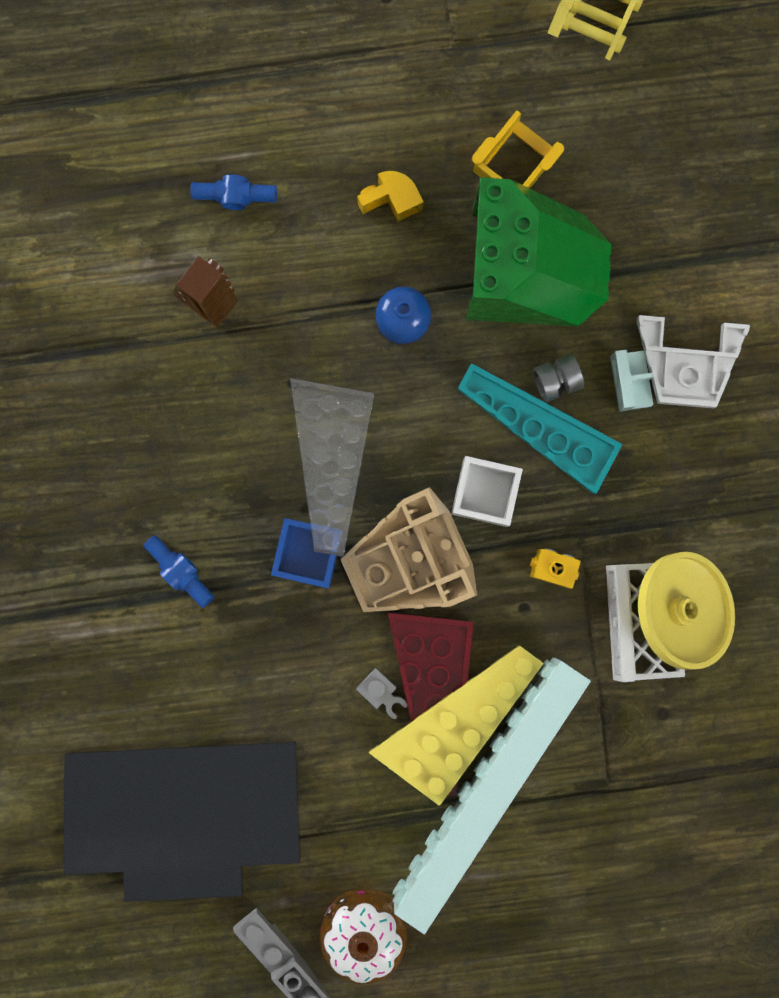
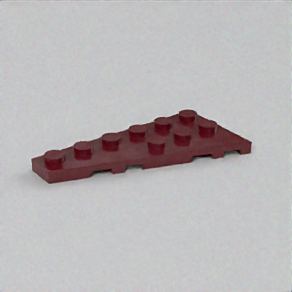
[387,612,474,796]

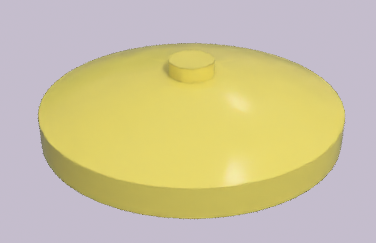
[638,552,735,670]

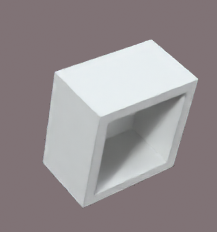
[451,456,523,527]

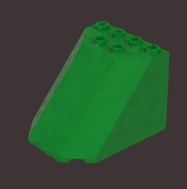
[466,177,611,327]

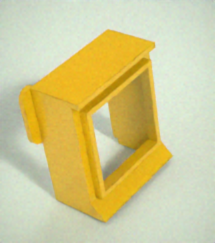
[472,110,564,188]

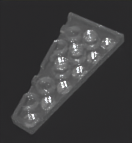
[290,378,374,557]

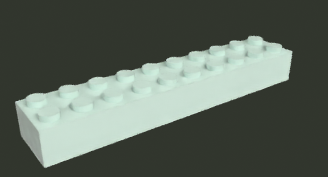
[392,657,591,935]

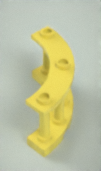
[548,0,643,60]

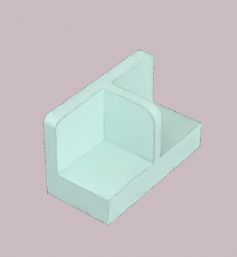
[610,350,653,412]

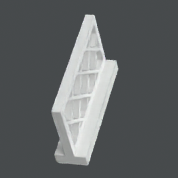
[606,563,685,682]

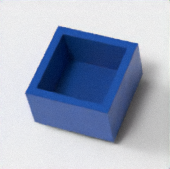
[271,518,343,588]

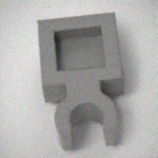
[356,668,408,719]

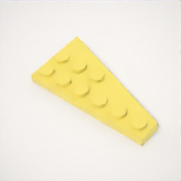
[369,646,544,806]

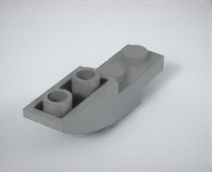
[233,908,330,998]

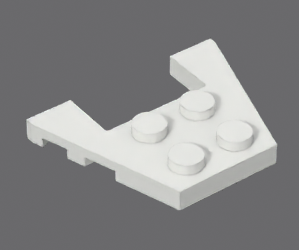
[637,315,750,409]

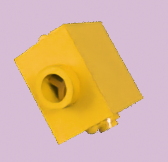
[529,549,581,589]

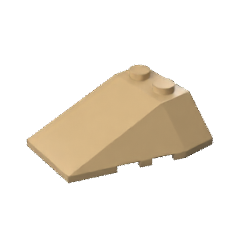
[341,487,477,612]

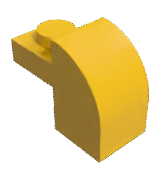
[357,171,424,222]

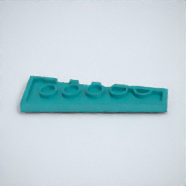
[457,363,623,495]

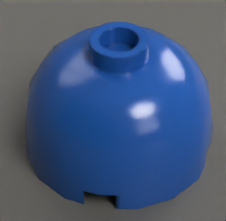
[376,287,431,344]

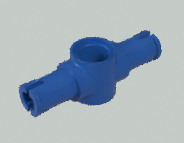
[190,175,278,210]
[143,535,215,608]

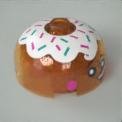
[320,889,407,984]

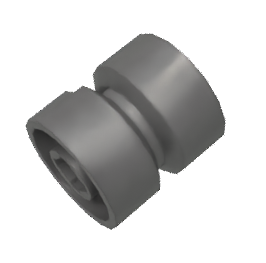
[533,354,584,403]

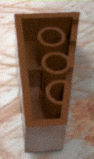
[173,256,238,328]

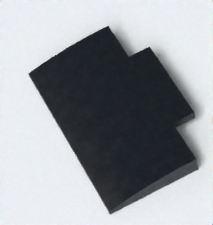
[63,741,301,902]

